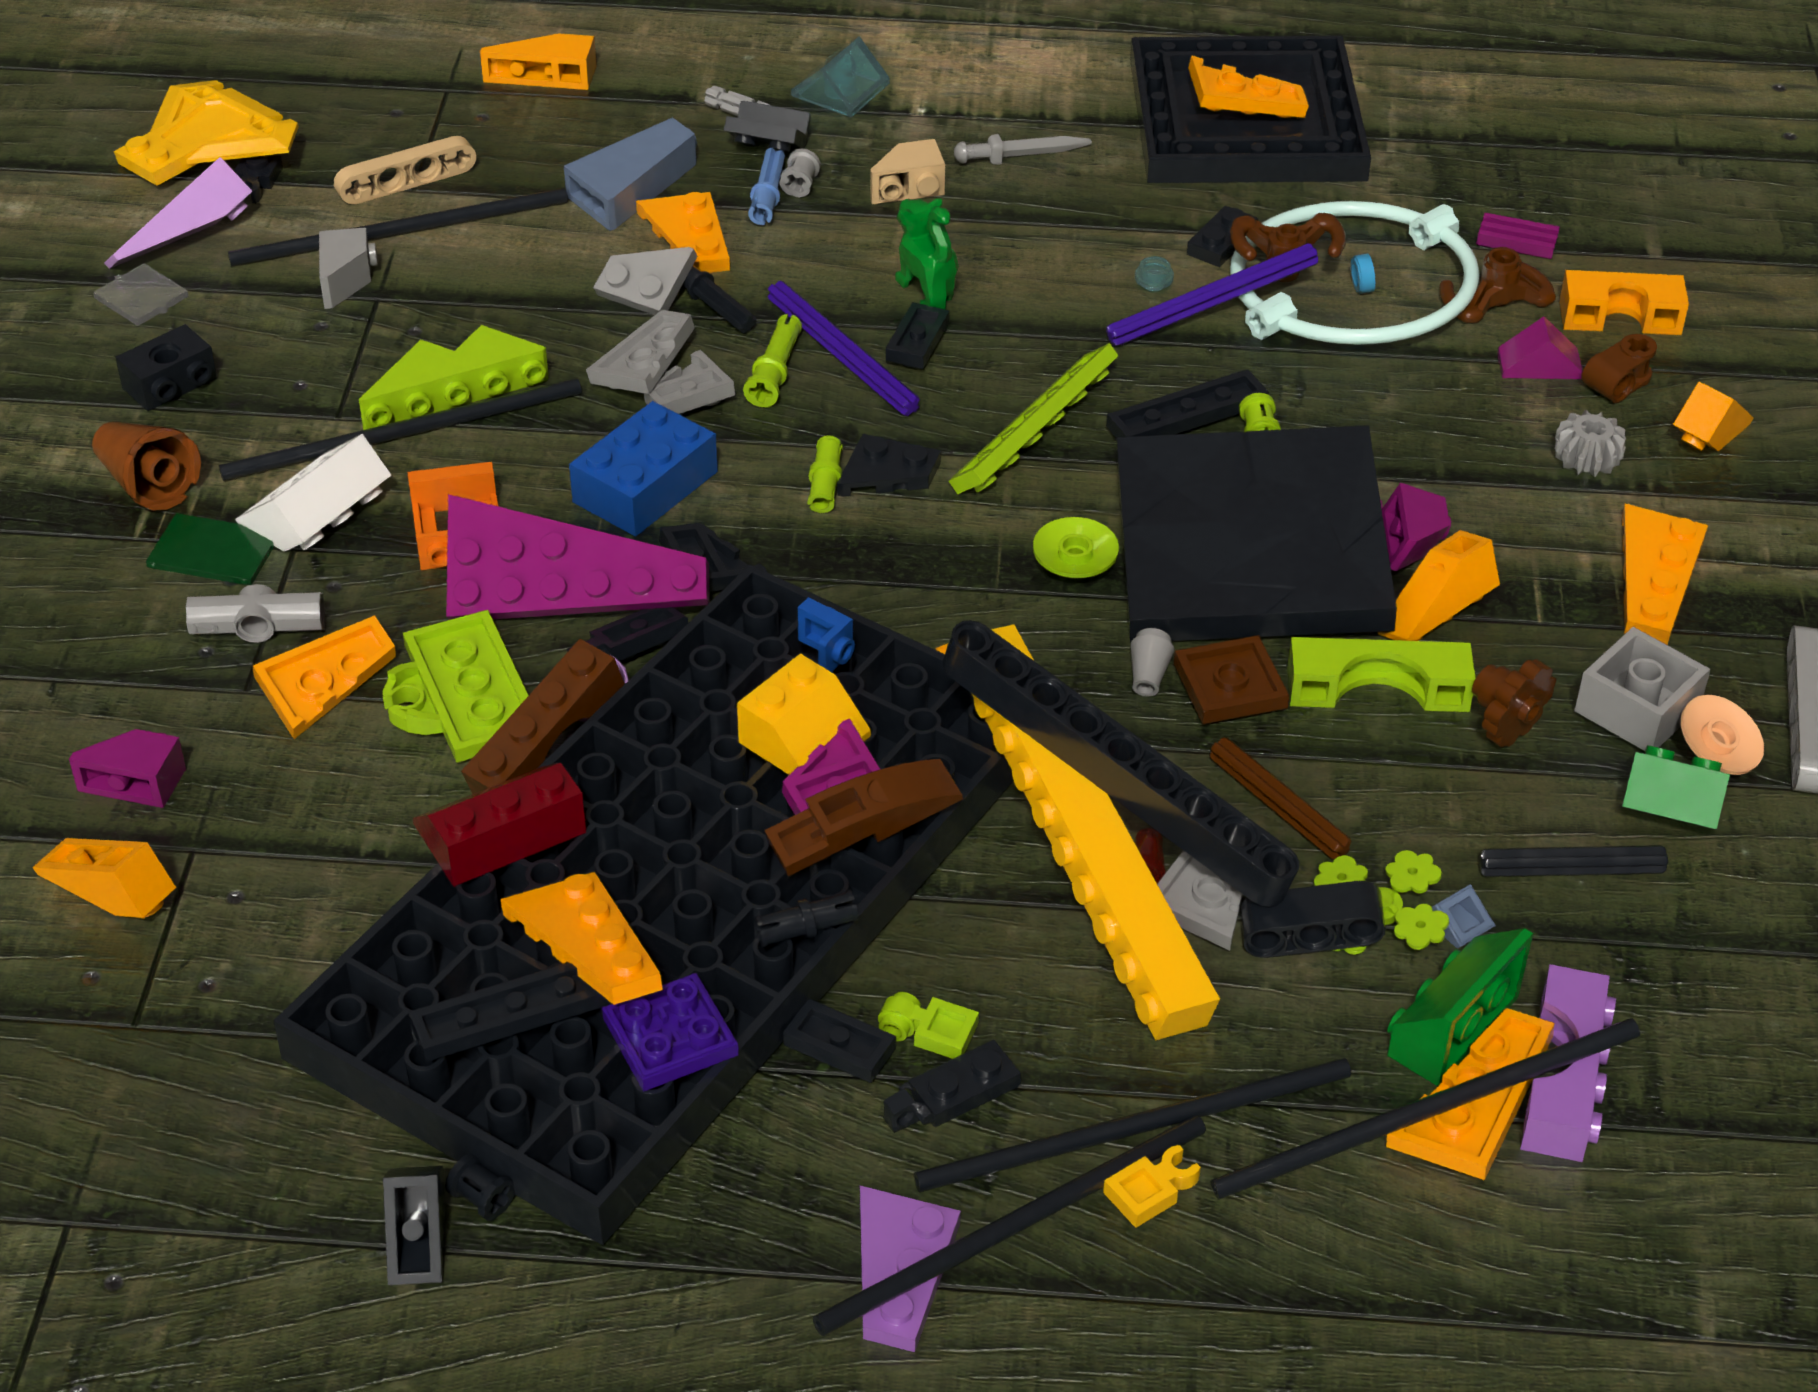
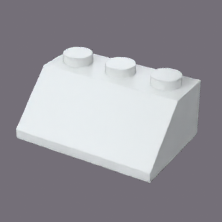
[235,434,391,552]

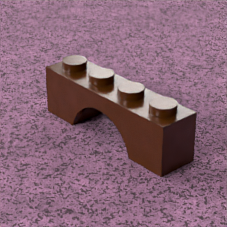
[461,639,625,794]

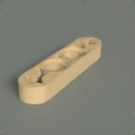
[333,136,477,204]

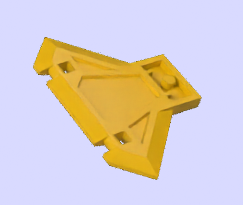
[114,80,299,186]

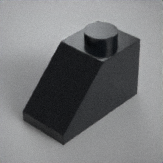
[383,1166,446,1285]

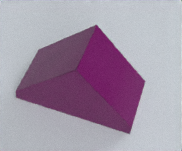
[1497,316,1583,379]

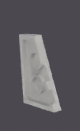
[586,310,695,394]
[1157,850,1243,951]

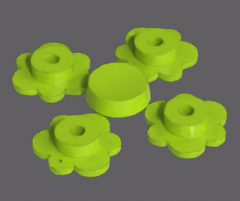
[1314,850,1449,955]

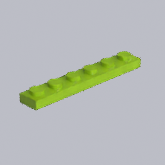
[948,343,1118,494]

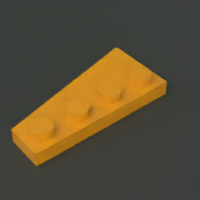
[1622,503,1708,645]
[501,872,663,1005]
[1386,1008,1555,1180]

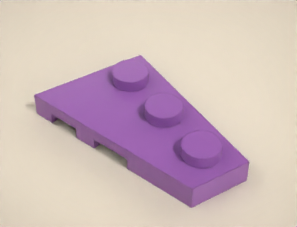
[860,1186,961,1352]

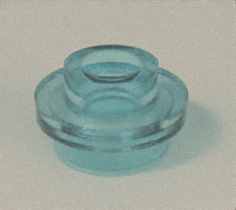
[1135,256,1174,291]

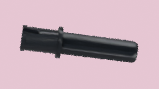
[682,265,756,333]

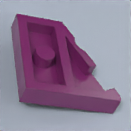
[782,718,880,815]

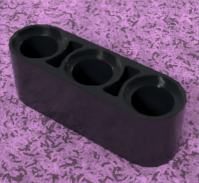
[1241,881,1386,958]

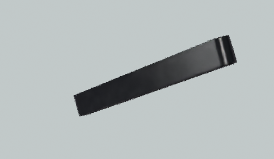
[943,620,1299,907]

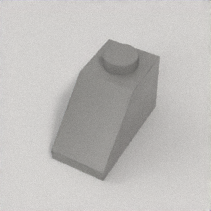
[319,228,378,309]

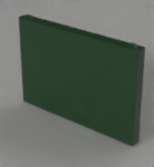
[146,513,274,585]

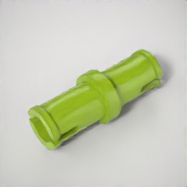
[807,436,843,513]

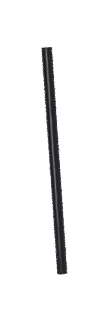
[228,188,568,267]
[219,378,582,481]
[1211,1018,1640,1200]
[914,1058,1351,1193]
[813,1115,1206,1336]

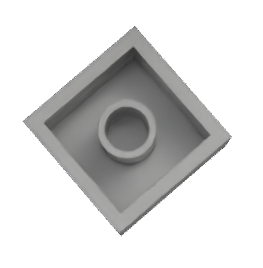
[1575,627,1711,751]

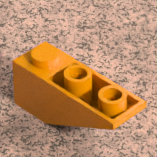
[1377,530,1500,641]

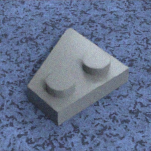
[593,247,698,315]

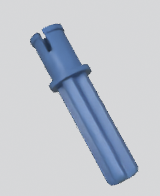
[748,147,785,225]

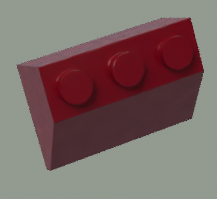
[413,763,586,887]

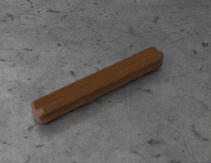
[1210,737,1352,860]

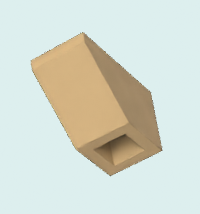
[870,139,945,204]

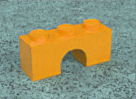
[1559,270,1689,335]

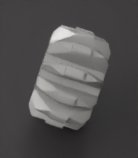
[1554,410,1626,477]

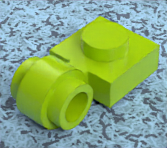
[878,992,979,1059]

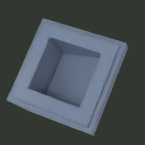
[1431,884,1496,948]

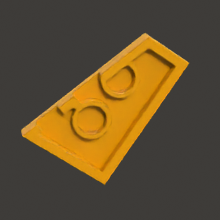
[1188,56,1309,118]
[636,192,730,273]

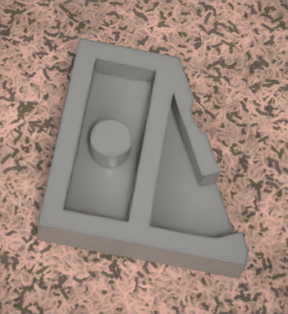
[644,350,735,415]

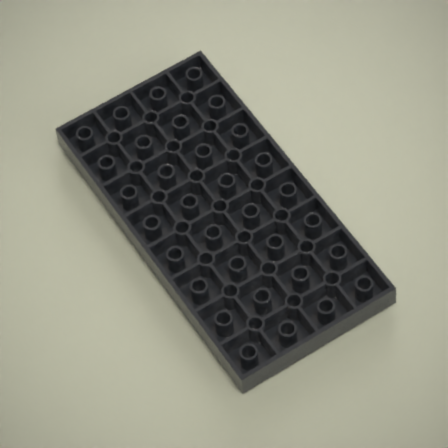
[273,565,1014,1246]

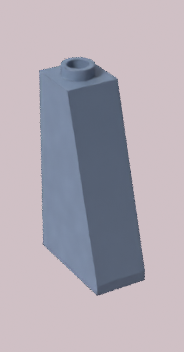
[564,117,697,231]

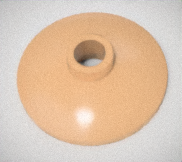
[1681,695,1764,775]

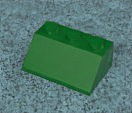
[1387,928,1533,1086]

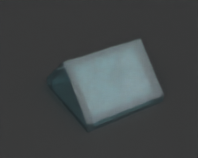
[791,36,890,117]

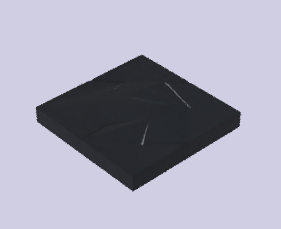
[1130,36,1371,183]
[1117,425,1397,643]

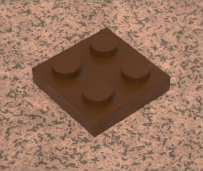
[1174,635,1289,724]

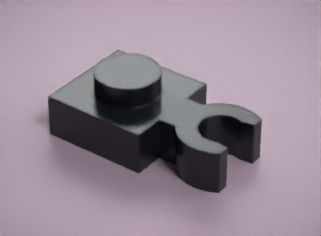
[234,155,283,204]

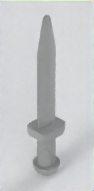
[954,134,1092,165]

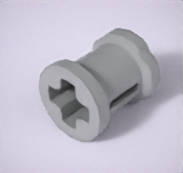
[779,148,821,198]

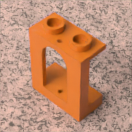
[407,461,498,570]

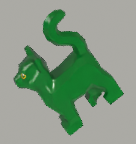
[895,198,959,309]

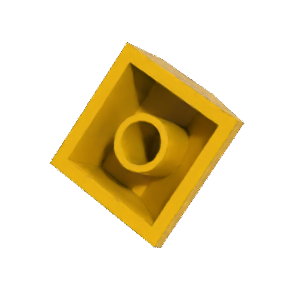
[737,653,871,775]

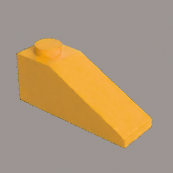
[480,33,597,90]
[32,838,177,918]

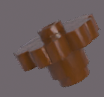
[1472,659,1556,747]

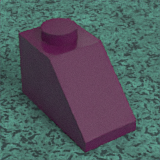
[1382,482,1451,571]
[69,729,186,808]

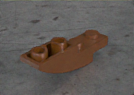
[765,759,963,877]

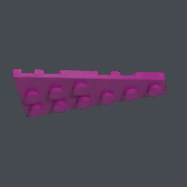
[446,494,710,620]

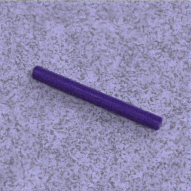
[1106,243,1319,347]
[768,281,920,416]

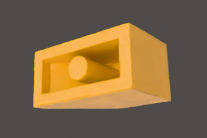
[1673,381,1754,451]

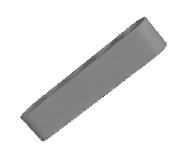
[1787,625,1818,794]

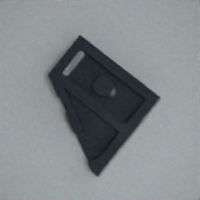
[837,434,941,497]

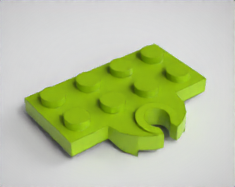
[383,610,529,763]

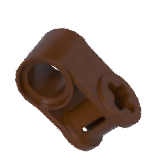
[1581,334,1657,403]

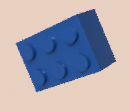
[569,401,718,537]

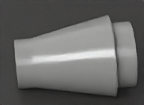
[1130,628,1174,697]

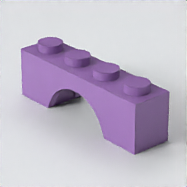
[1520,964,1616,1162]

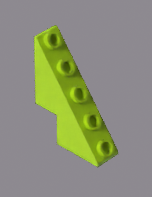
[359,325,549,430]

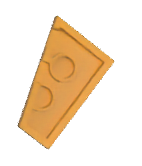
[253,615,396,739]

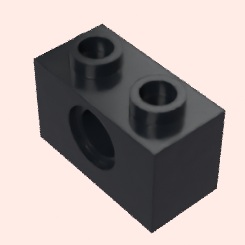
[115,324,217,411]

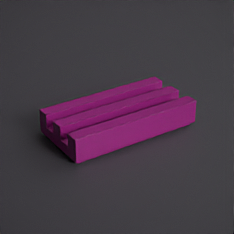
[1476,212,1560,259]

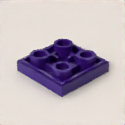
[602,973,739,1092]

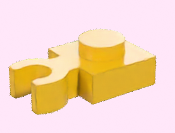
[1103,1145,1201,1228]

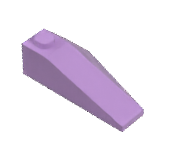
[104,157,252,269]

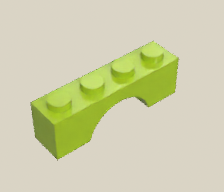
[1287,637,1476,712]

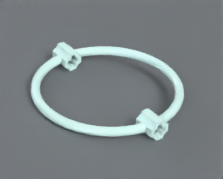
[1230,201,1479,345]

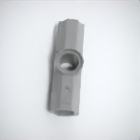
[186,584,326,643]

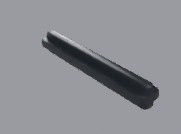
[1479,845,1668,877]

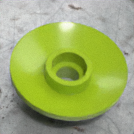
[1033,517,1119,578]

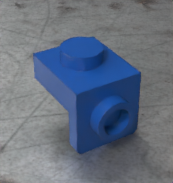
[798,597,855,672]

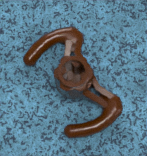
[1230,213,1346,282]
[1439,247,1556,323]

